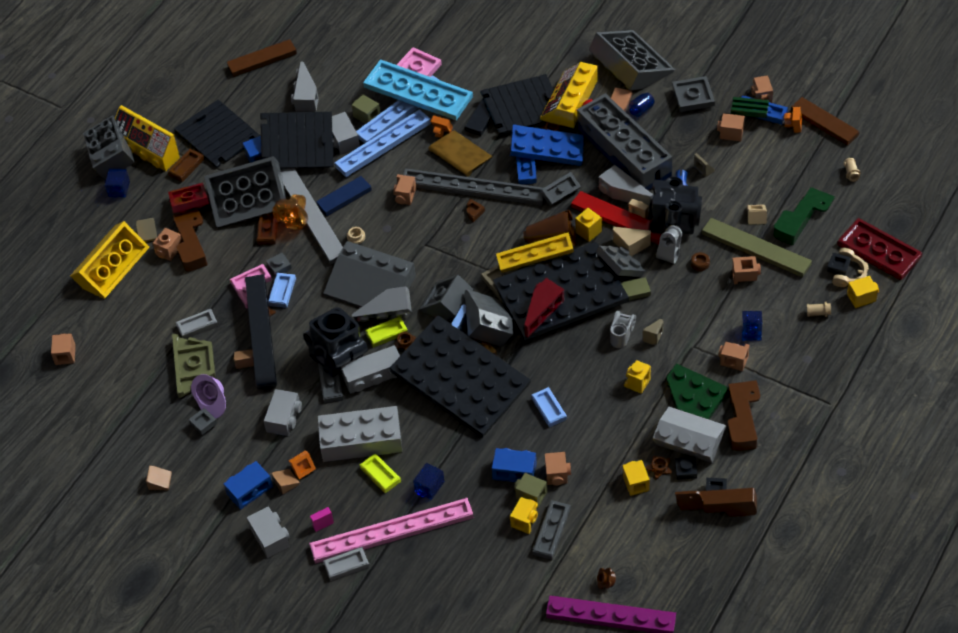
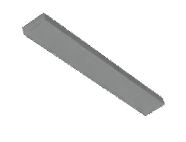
[280,168,343,264]

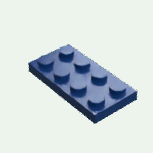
[510,125,584,166]

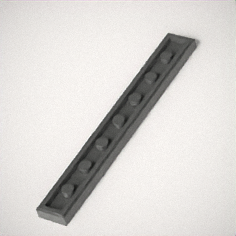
[403,168,544,206]

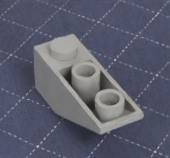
[291,62,319,112]
[352,286,412,322]

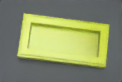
[365,317,408,348]
[360,454,401,493]

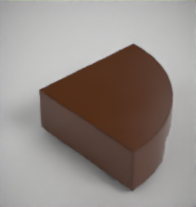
[467,199,485,222]

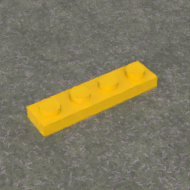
[496,232,574,273]

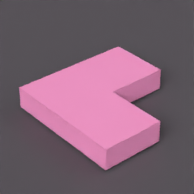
[230,264,272,308]

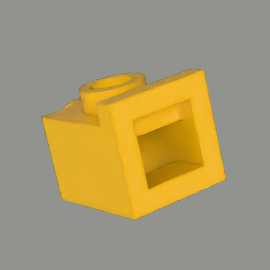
[624,360,651,394]
[510,497,538,534]

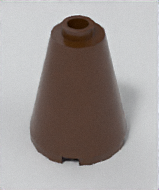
[523,210,576,247]

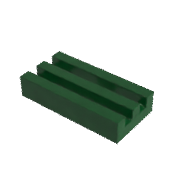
[731,97,769,118]

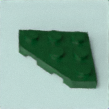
[667,363,729,420]

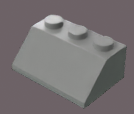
[653,407,726,463]

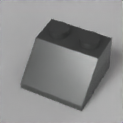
[419,274,473,320]

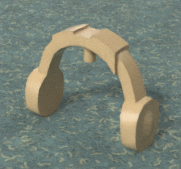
[832,248,868,287]

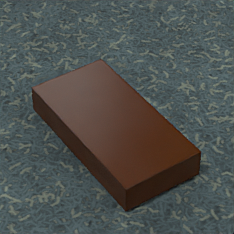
[168,149,205,182]

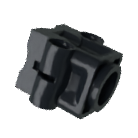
[648,177,702,235]
[303,307,368,377]

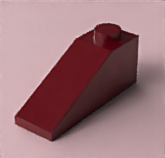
[524,278,564,338]

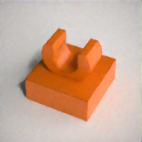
[784,107,802,133]
[431,115,453,138]
[289,450,316,479]

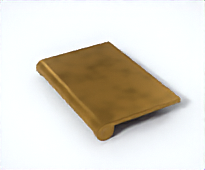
[428,130,492,177]

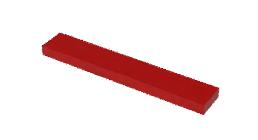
[571,191,661,245]

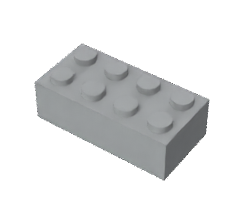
[318,406,403,462]

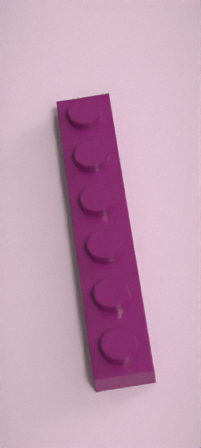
[546,596,676,633]

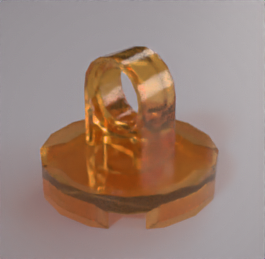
[272,194,308,230]

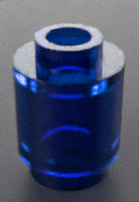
[629,93,655,117]

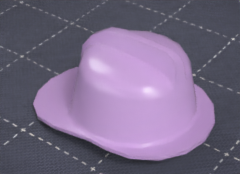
[191,374,226,419]

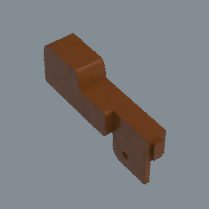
[173,208,208,271]
[727,380,761,451]
[675,488,757,517]

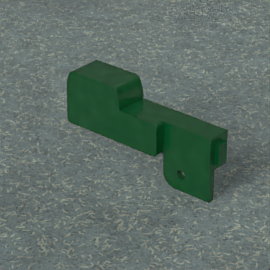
[773,187,835,245]

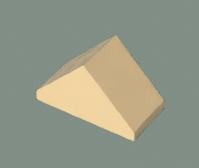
[613,227,651,257]

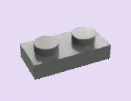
[540,172,581,206]

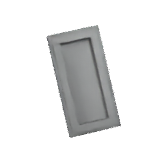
[175,309,218,339]
[323,547,369,581]

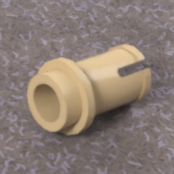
[844,158,861,182]
[807,302,831,317]

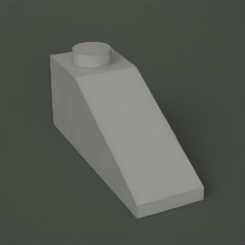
[599,165,653,206]

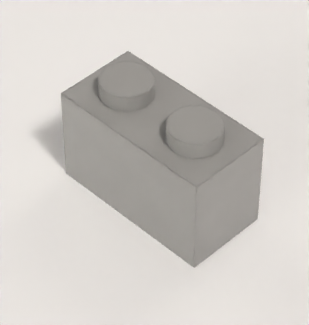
[332,112,360,154]
[264,389,302,436]
[247,506,290,558]

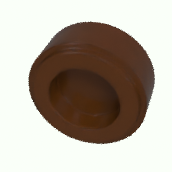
[691,252,710,271]

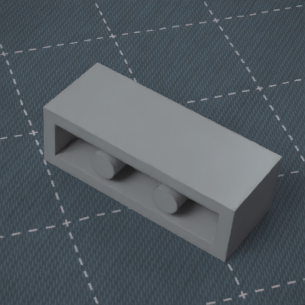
[341,345,400,394]

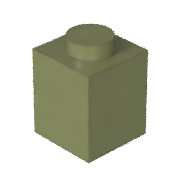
[352,95,380,124]
[514,473,547,508]

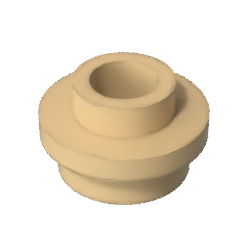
[347,227,365,244]

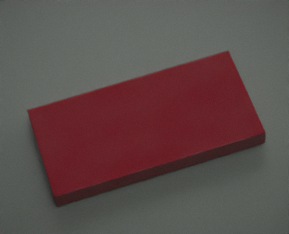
[837,218,923,280]

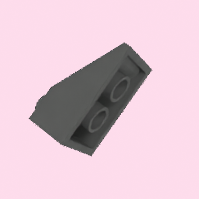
[465,289,513,347]

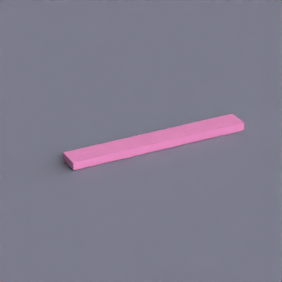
[309,498,474,564]

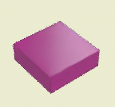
[310,507,334,532]

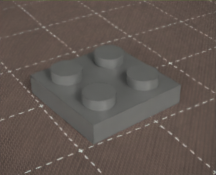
[672,76,715,112]
[596,246,645,277]

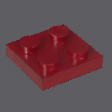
[168,183,209,213]

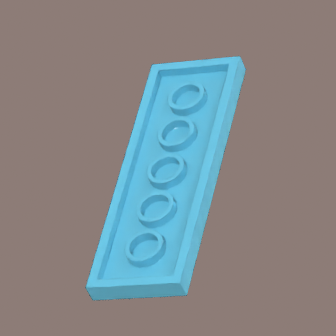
[363,59,473,121]

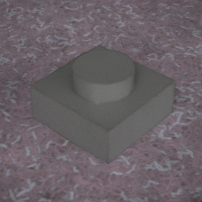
[266,253,292,277]
[189,408,217,435]

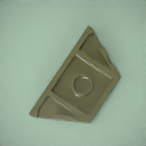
[172,334,216,398]

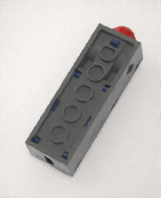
[577,93,672,190]

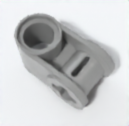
[656,225,682,264]
[610,311,636,348]

